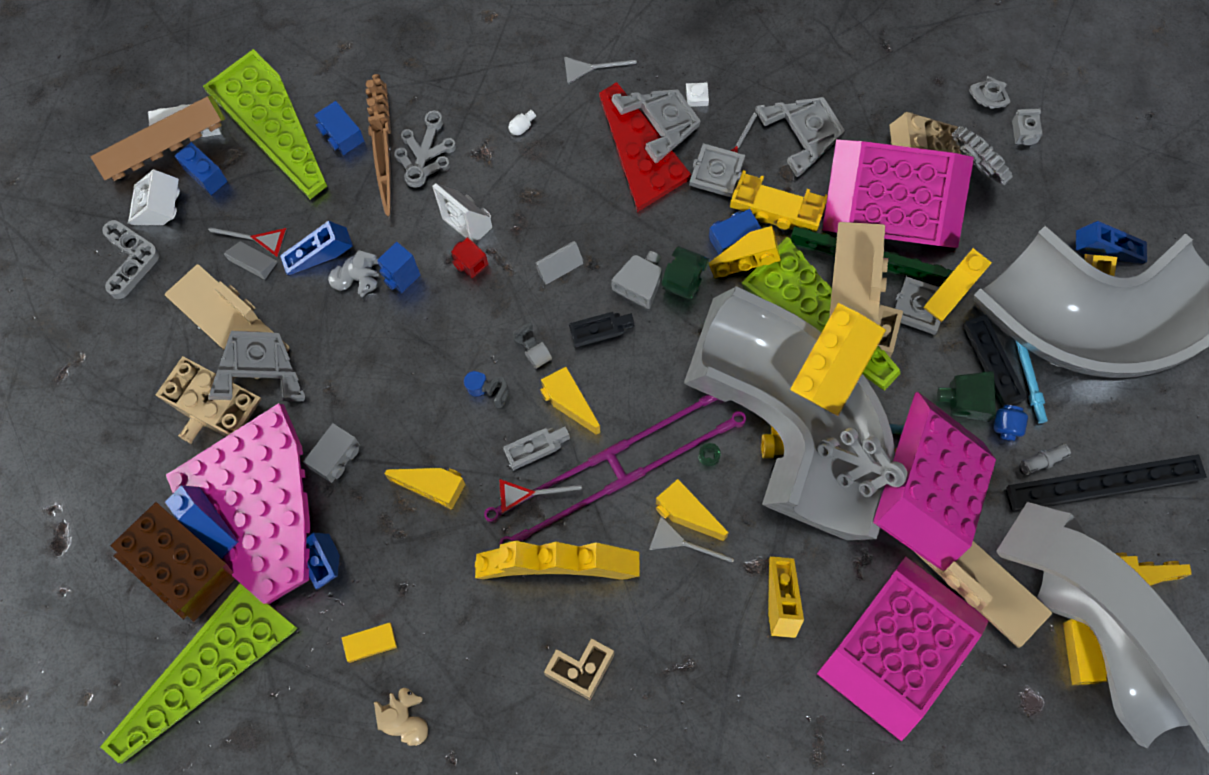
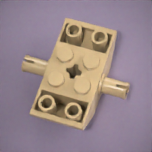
[156,356,262,444]

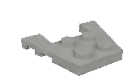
[612,89,701,163]
[756,97,845,177]
[208,331,305,402]

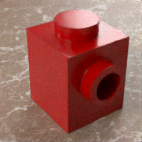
[451,237,488,278]

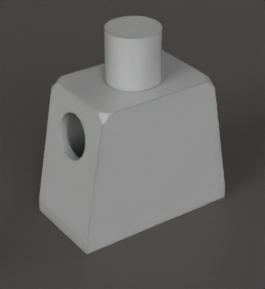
[611,251,663,309]

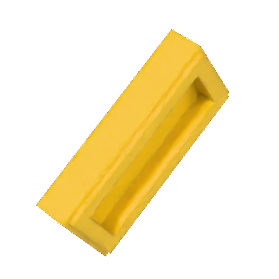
[341,623,398,663]

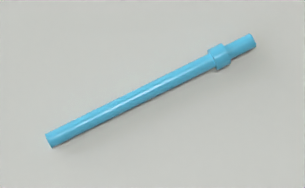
[1015,340,1048,423]

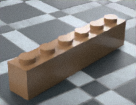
[90,95,226,181]

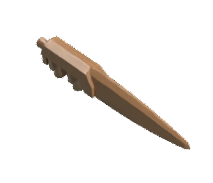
[366,74,391,217]

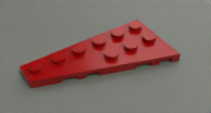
[599,82,692,212]

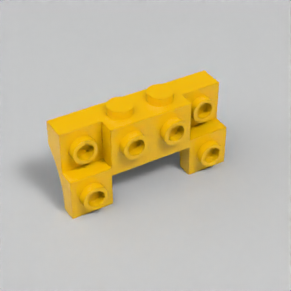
[730,170,827,233]

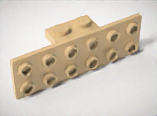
[829,222,888,324]
[165,264,290,379]
[911,541,1052,648]

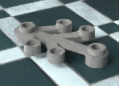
[394,110,456,188]
[817,428,907,497]

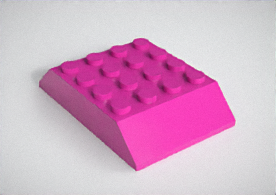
[873,392,996,571]

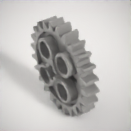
[952,126,1013,185]

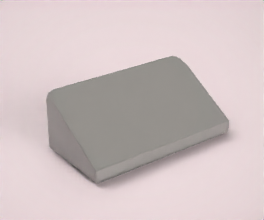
[224,241,277,279]
[536,241,583,284]

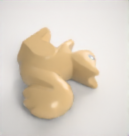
[374,688,428,746]

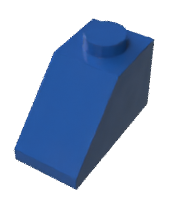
[306,533,340,589]

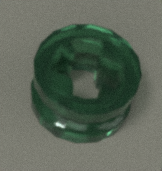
[699,443,721,467]

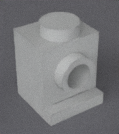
[1012,109,1043,145]

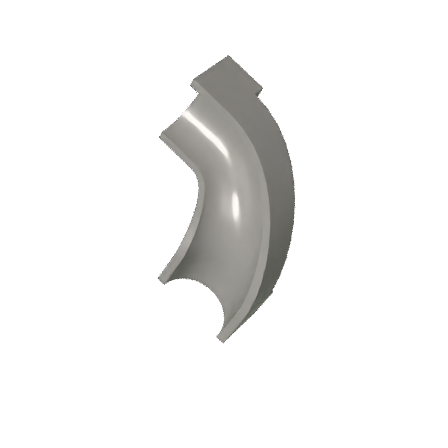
[974,226,1209,378]
[684,286,895,540]
[996,502,1209,753]

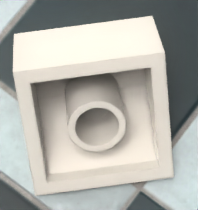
[128,169,180,225]

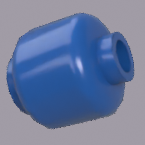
[993,405,1028,441]

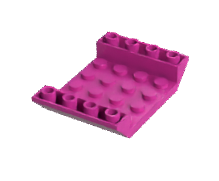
[822,140,974,248]
[817,556,988,741]

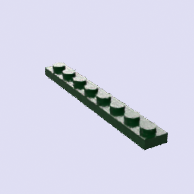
[791,226,953,287]

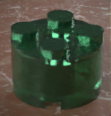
[662,246,709,300]

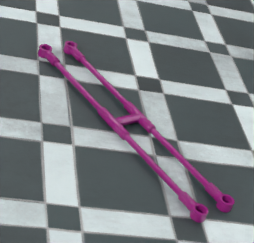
[484,395,746,544]

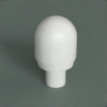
[508,110,536,135]

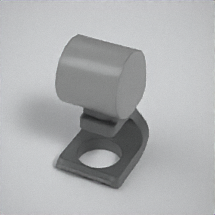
[512,321,552,369]

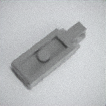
[503,426,570,470]

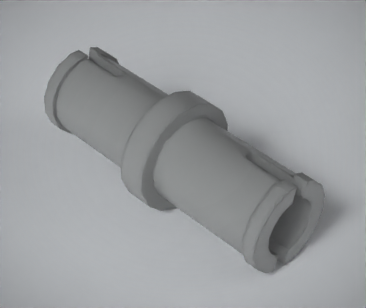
[1020,443,1071,475]

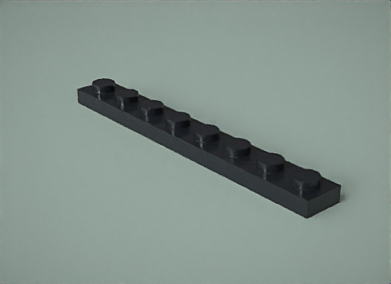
[1006,454,1207,511]

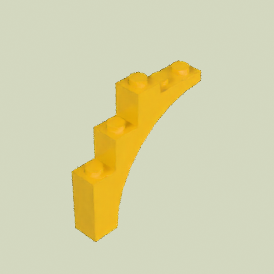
[475,541,640,580]
[1063,552,1192,685]

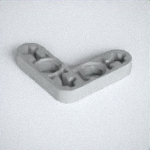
[102,220,160,299]

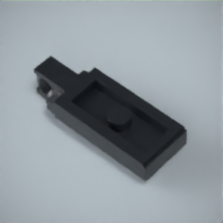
[569,312,635,347]

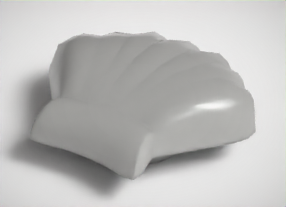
[970,76,1010,109]

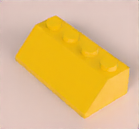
[790,303,886,416]

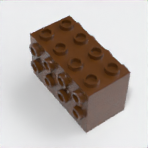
[110,502,236,622]

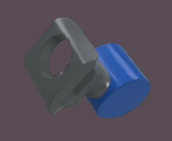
[464,371,509,408]

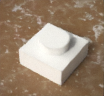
[686,83,709,107]

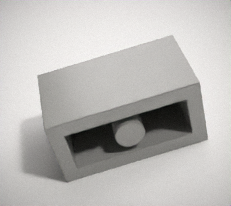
[303,423,360,483]

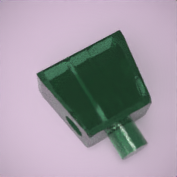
[937,372,996,422]

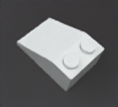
[432,183,492,244]

